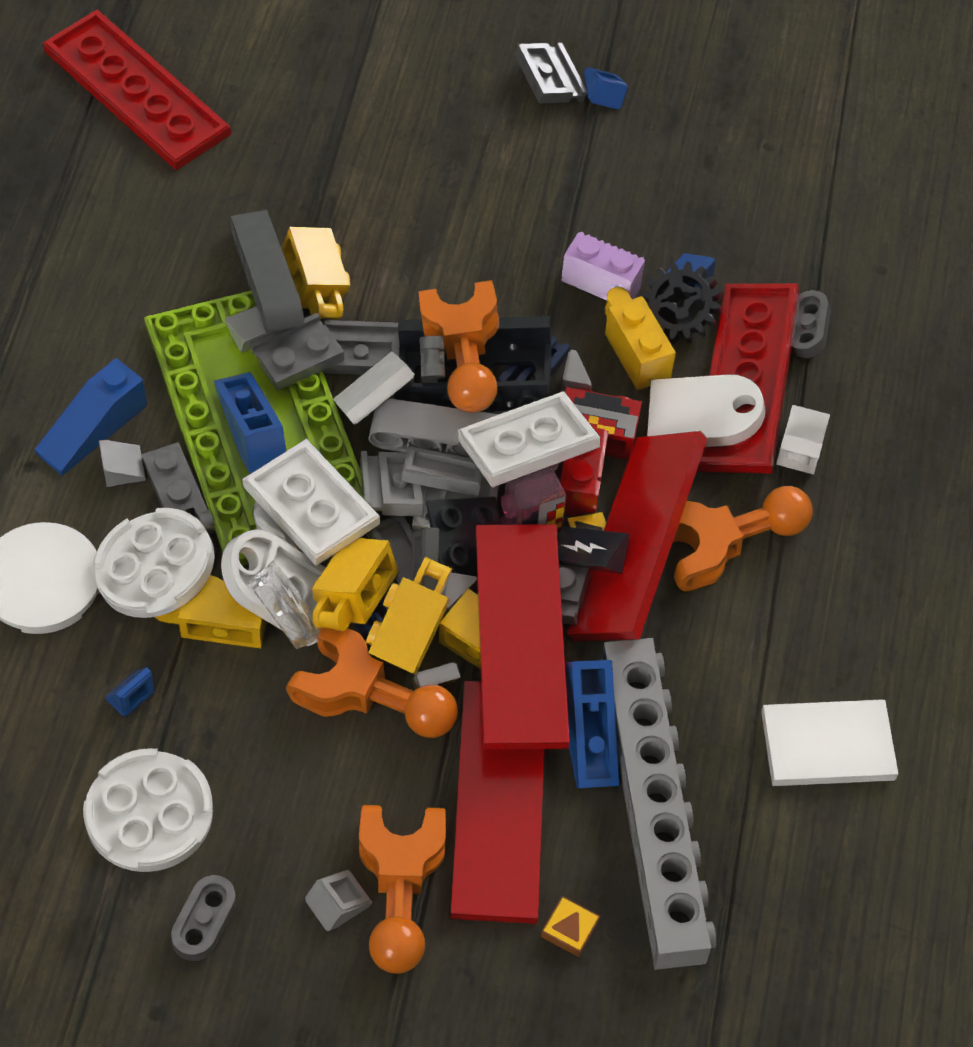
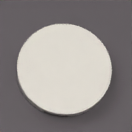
[93,508,214,618]
[0,522,100,634]
[83,748,213,872]

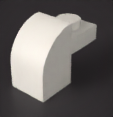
[776,405,830,474]

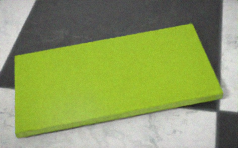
[144,290,376,566]

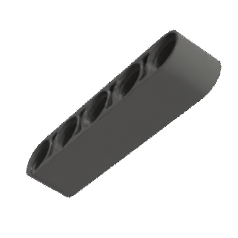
[230,209,304,333]

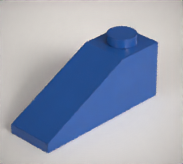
[35,358,147,476]
[214,372,286,474]
[565,660,619,788]

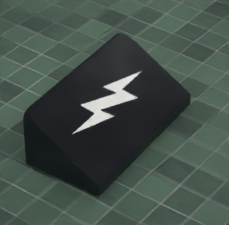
[557,527,630,574]

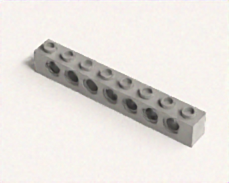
[601,638,716,970]

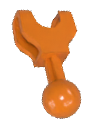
[419,280,499,413]
[673,486,813,591]
[286,628,458,738]
[359,805,446,974]

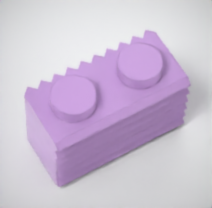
[561,232,645,300]

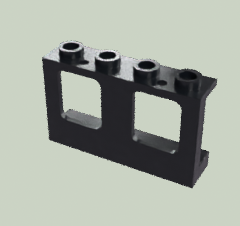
[394,316,552,412]

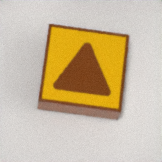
[541,896,601,957]

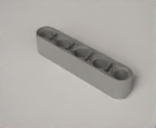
[368,399,559,473]

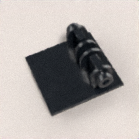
[425,496,501,576]

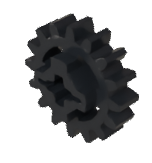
[641,261,722,343]

